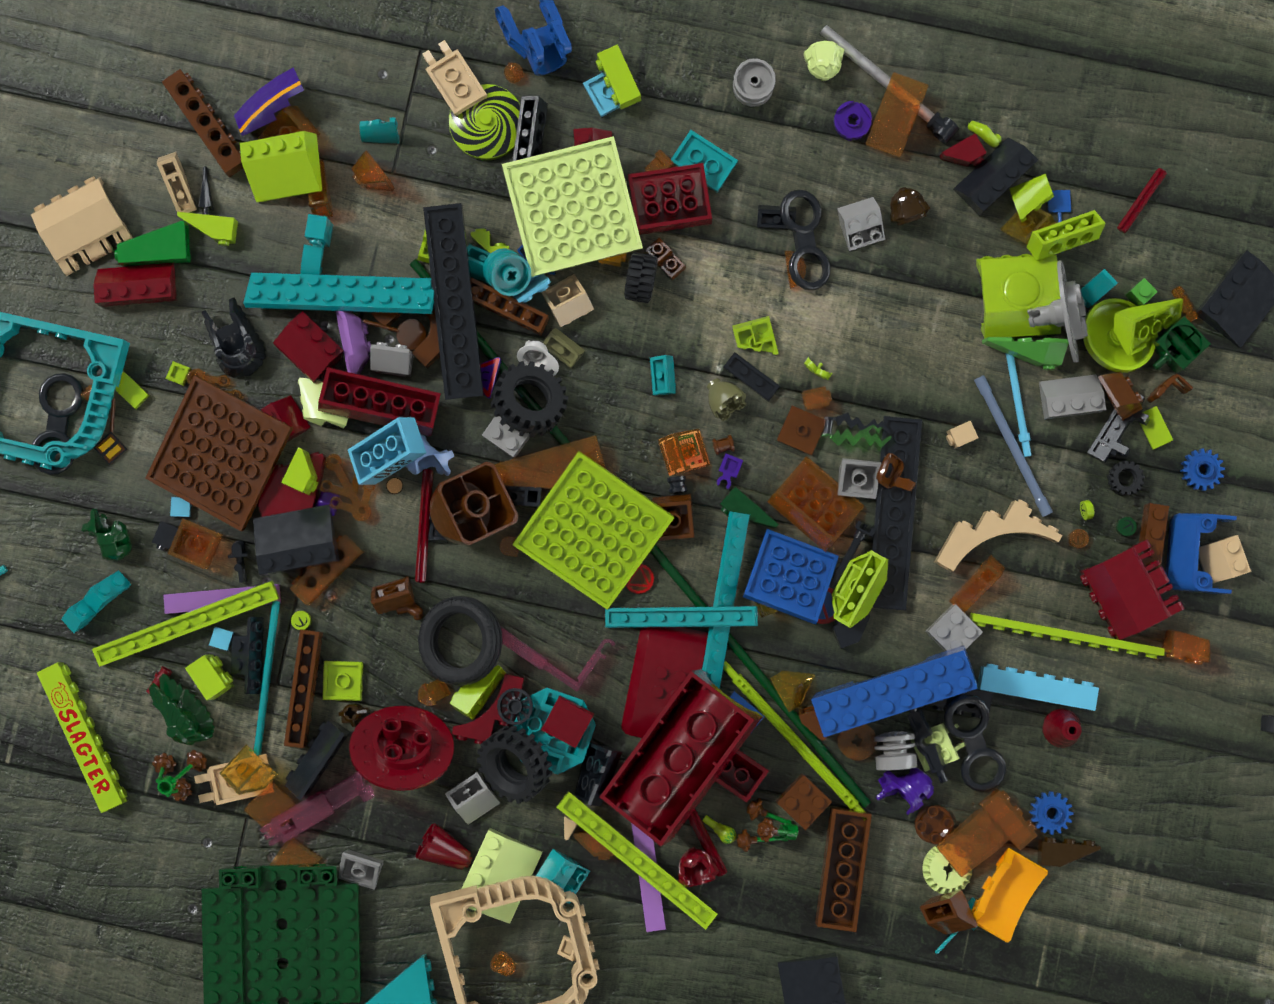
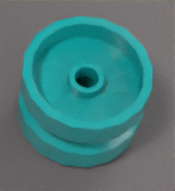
[483,248,531,296]

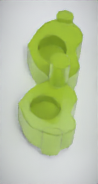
[804,357,833,380]

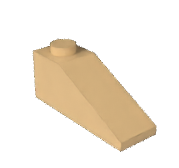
[157,152,197,213]

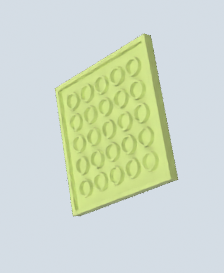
[502,136,643,277]

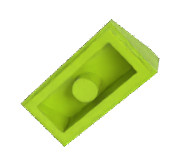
[1140,406,1173,450]

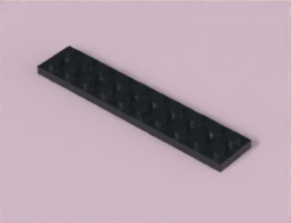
[423,203,484,400]
[872,416,922,611]

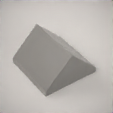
[838,458,881,499]
[338,849,384,890]

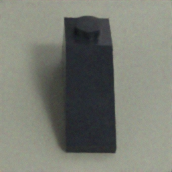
[505,486,551,508]

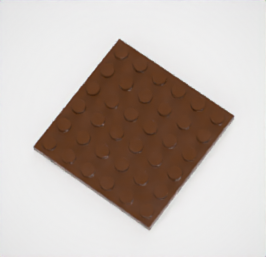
[145,376,293,531]

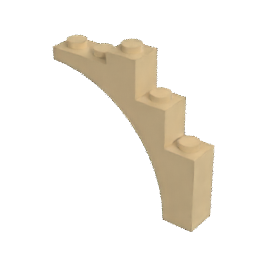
[934,500,1062,572]

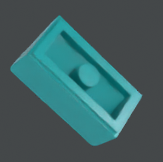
[650,355,676,396]

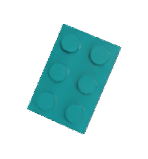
[670,130,738,193]

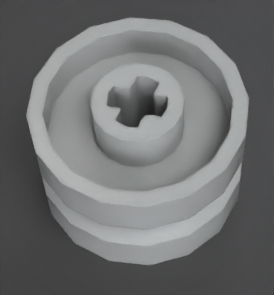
[733,59,776,107]

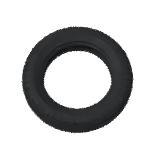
[418,596,503,686]

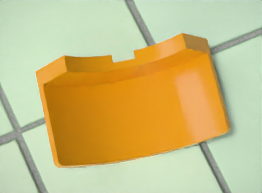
[971,848,1048,943]

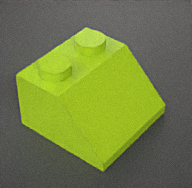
[281,447,318,495]

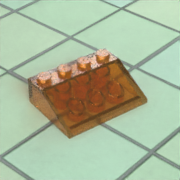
[767,456,864,552]

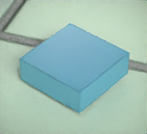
[170,497,192,517]
[209,627,234,651]

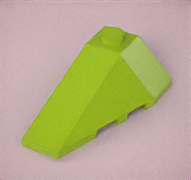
[1113,298,1183,355]

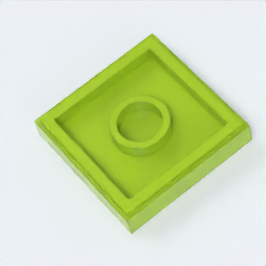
[323,661,363,701]

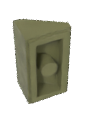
[543,328,585,368]

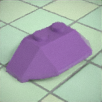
[336,311,371,374]

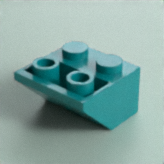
[536,849,590,904]

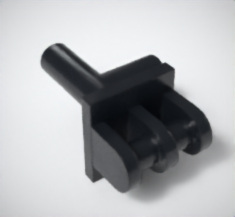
[228,540,251,583]

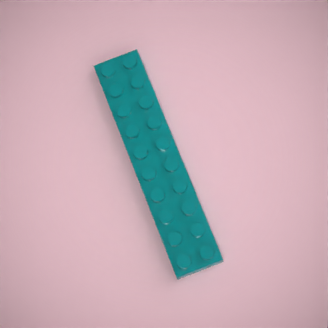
[243,273,434,314]

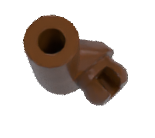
[396,604,424,620]

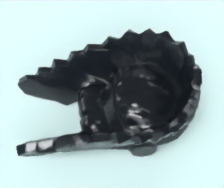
[201,297,266,378]

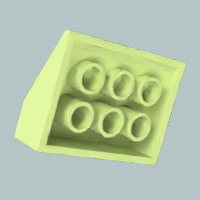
[461,828,542,924]

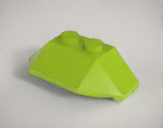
[832,550,888,628]

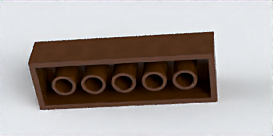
[815,807,872,932]

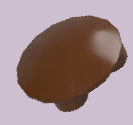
[914,805,954,844]

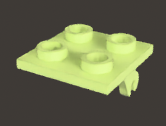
[910,723,965,772]

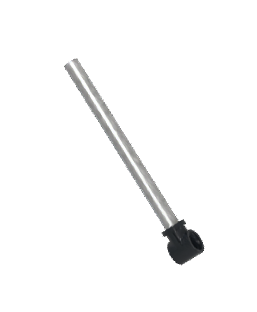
[820,25,959,144]

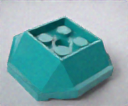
[513,687,596,775]

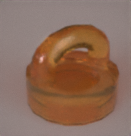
[504,63,523,83]

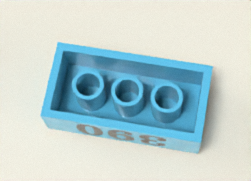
[348,417,426,485]

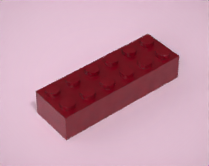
[318,367,441,436]

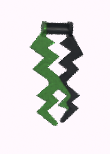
[823,413,892,448]

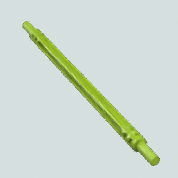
[723,661,866,821]

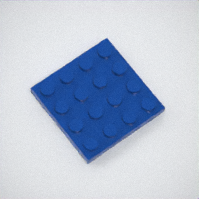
[743,529,839,625]

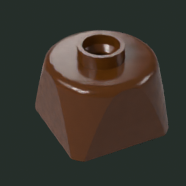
[430,461,519,546]

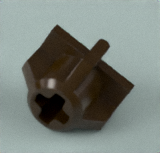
[338,703,370,727]

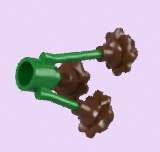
[152,750,207,801]
[737,798,798,852]

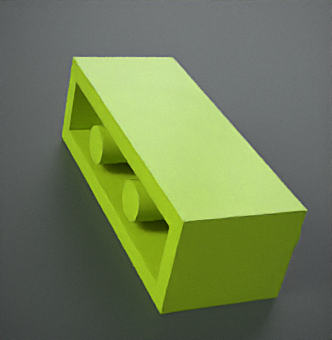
[595,44,641,110]

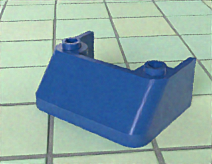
[1166,513,1237,594]

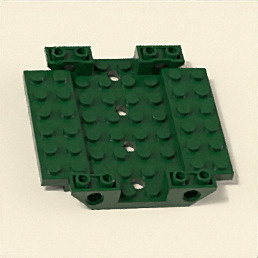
[202,863,361,1004]

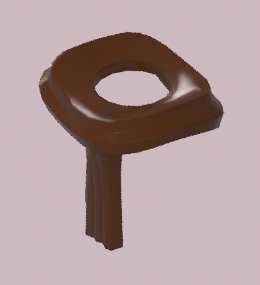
[876,453,916,491]

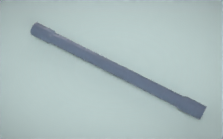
[974,375,1053,517]

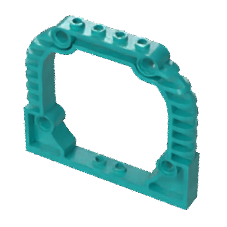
[0,312,130,469]

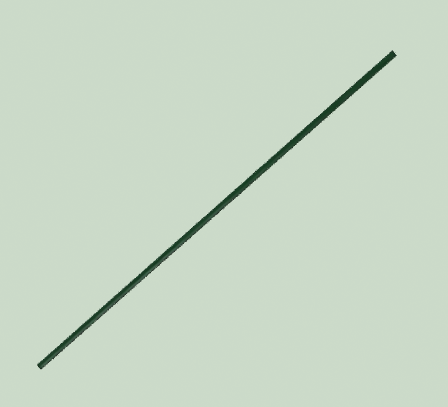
[409,259,871,808]

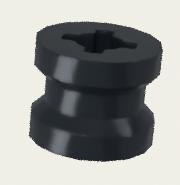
[667,476,688,494]

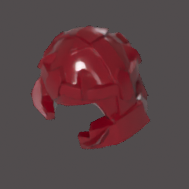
[679,847,720,887]

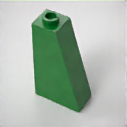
[115,221,191,267]

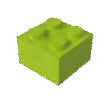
[185,654,234,700]

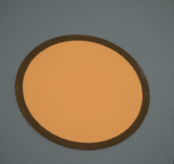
[386,477,403,494]

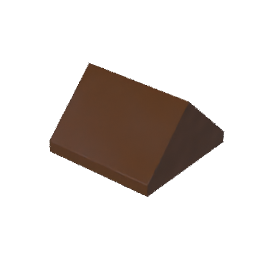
[371,577,415,615]

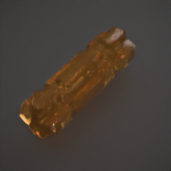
[1172,286,1198,322]

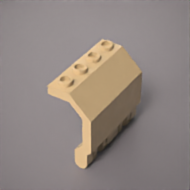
[31,176,133,276]

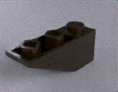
[1037,837,1101,867]

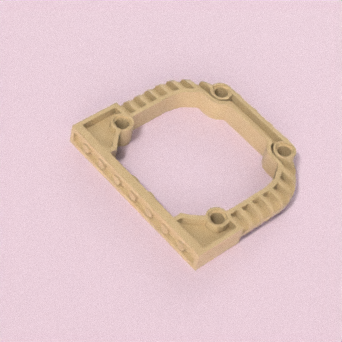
[430,875,600,1004]

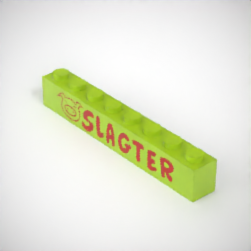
[37,662,127,813]

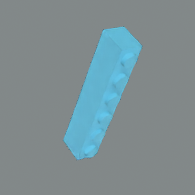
[977,663,1099,711]

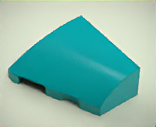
[360,117,400,144]

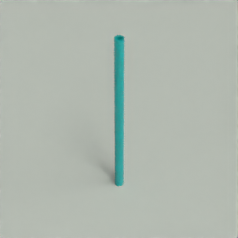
[253,601,280,755]

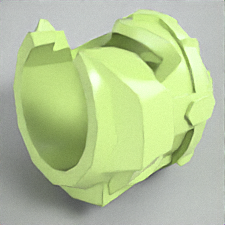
[804,41,844,81]

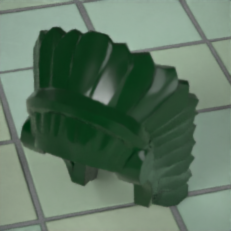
[149,673,215,745]

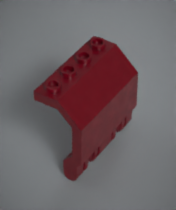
[1080,539,1185,640]

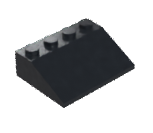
[1194,250,1274,348]
[253,504,340,576]
[777,952,845,1004]

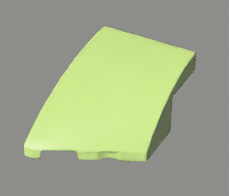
[298,378,348,428]

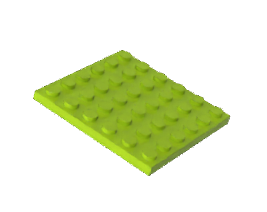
[512,451,674,610]

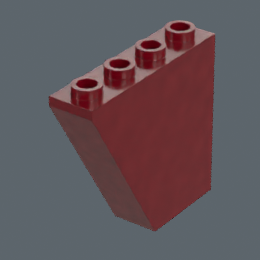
[258,452,327,517]

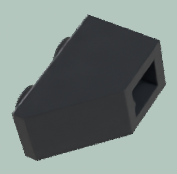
[831,614,870,648]

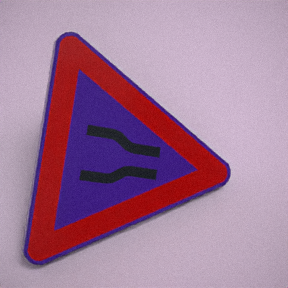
[481,357,501,398]

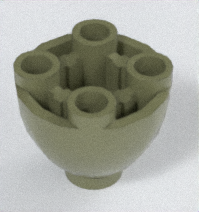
[707,378,746,421]

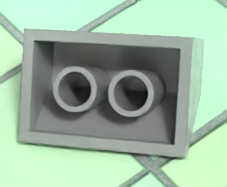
[1039,374,1106,420]

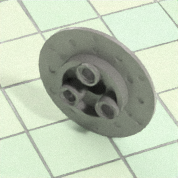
[1027,260,1088,363]

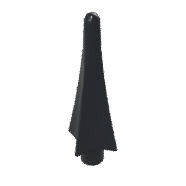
[198,166,214,215]

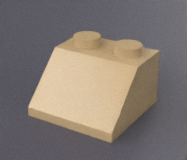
[541,274,594,327]
[1199,535,1251,584]

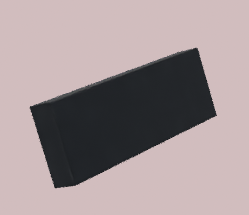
[723,352,780,402]

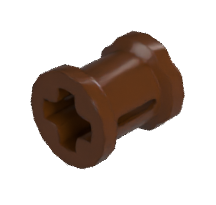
[712,435,735,455]

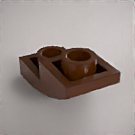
[645,238,686,280]

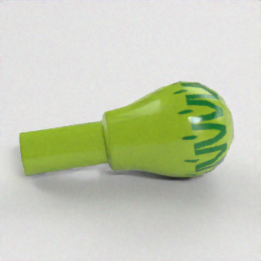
[703,815,737,844]

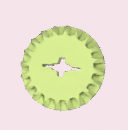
[922,843,973,894]

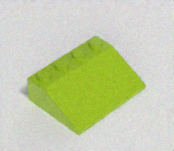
[240,131,322,203]

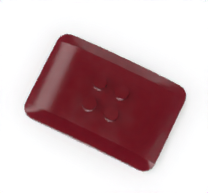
[622,627,708,738]

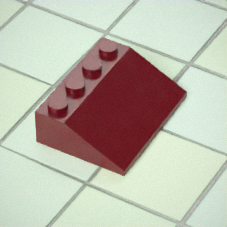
[628,163,712,235]

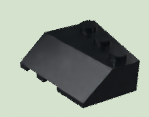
[574,742,622,806]

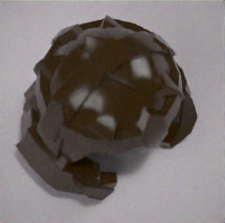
[890,187,930,226]

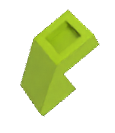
[471,228,510,253]

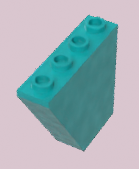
[364,954,437,1004]

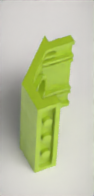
[976,254,1061,339]

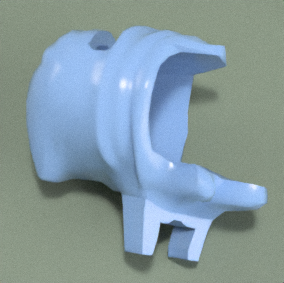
[405,435,454,476]

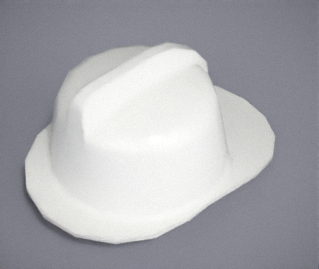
[517,340,559,376]

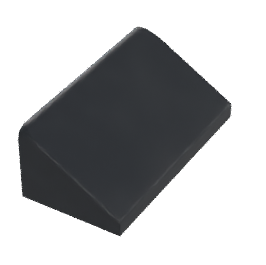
[757,205,796,229]

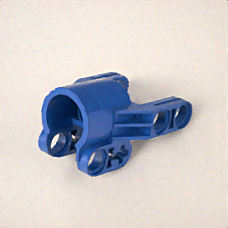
[495,0,572,76]

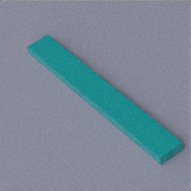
[605,606,758,627]

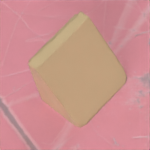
[564,815,577,840]
[557,935,577,962]

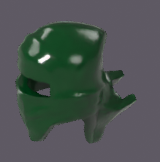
[81,509,132,561]

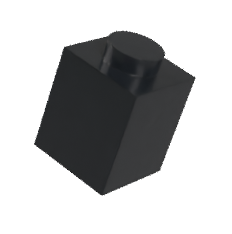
[152,521,183,552]

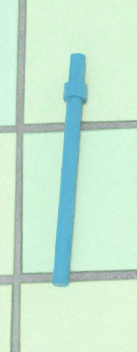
[1006,354,1032,457]

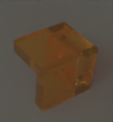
[645,149,674,172]

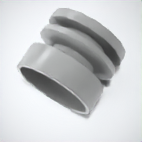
[873,731,917,770]

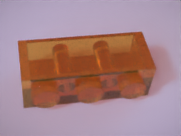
[979,789,1038,851]

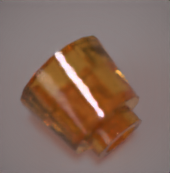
[490,951,516,976]

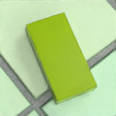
[115,371,150,409]

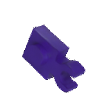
[716,453,743,490]

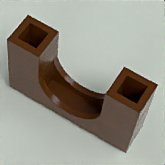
[371,310,440,369]

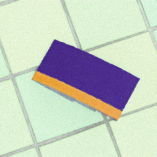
[234,67,304,136]

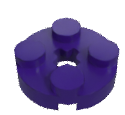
[834,101,872,140]

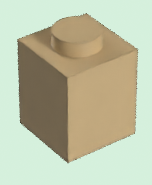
[946,421,978,449]

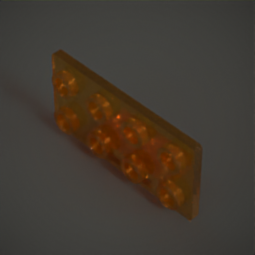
[866,72,928,157]

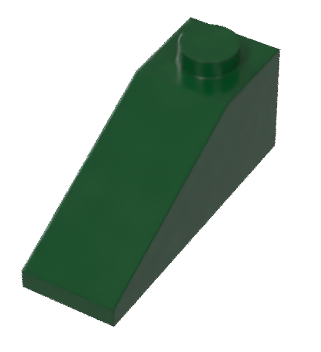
[720,487,779,528]

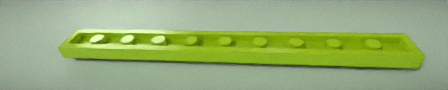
[92,580,279,667]
[970,613,1165,659]
[556,792,718,930]

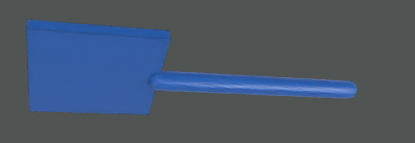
[1048,190,1071,253]

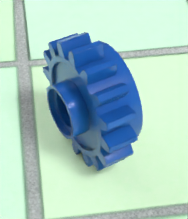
[1180,449,1225,491]
[1029,791,1073,835]

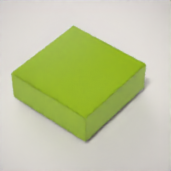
[166,361,192,386]

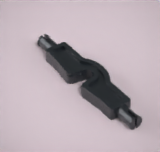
[907,708,948,784]

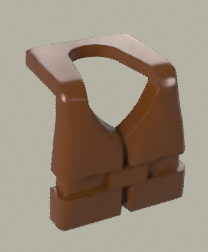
[1147,374,1193,403]

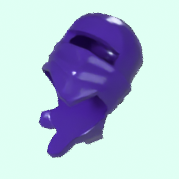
[876,767,934,815]

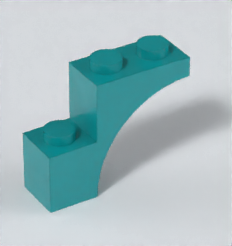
[61,570,131,633]

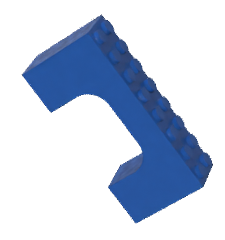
[811,645,977,737]

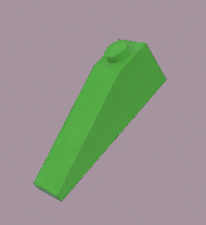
[982,337,1069,370]

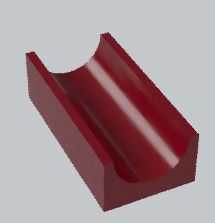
[600,669,763,846]

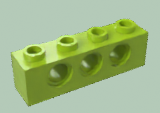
[1026,210,1105,261]

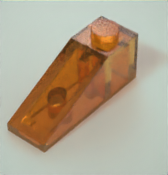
[308,160,333,217]
[949,556,1005,613]

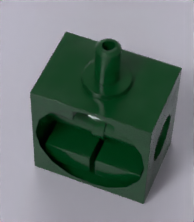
[1153,316,1211,373]

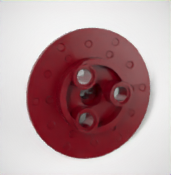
[349,706,454,791]

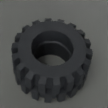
[624,252,658,304]

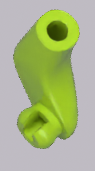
[968,121,1002,148]

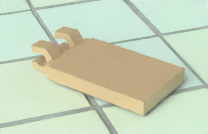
[423,40,488,117]
[194,754,275,805]

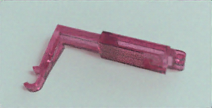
[501,627,615,691]
[260,772,375,846]

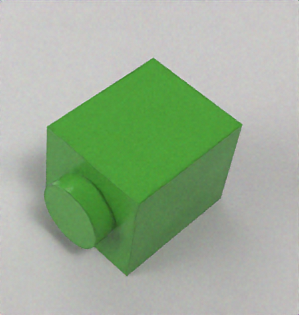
[1125,278,1158,306]

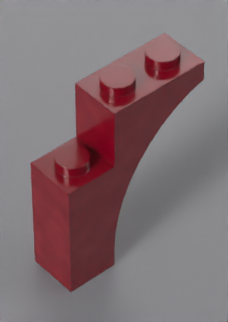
[452,674,525,744]

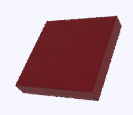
[541,695,594,748]

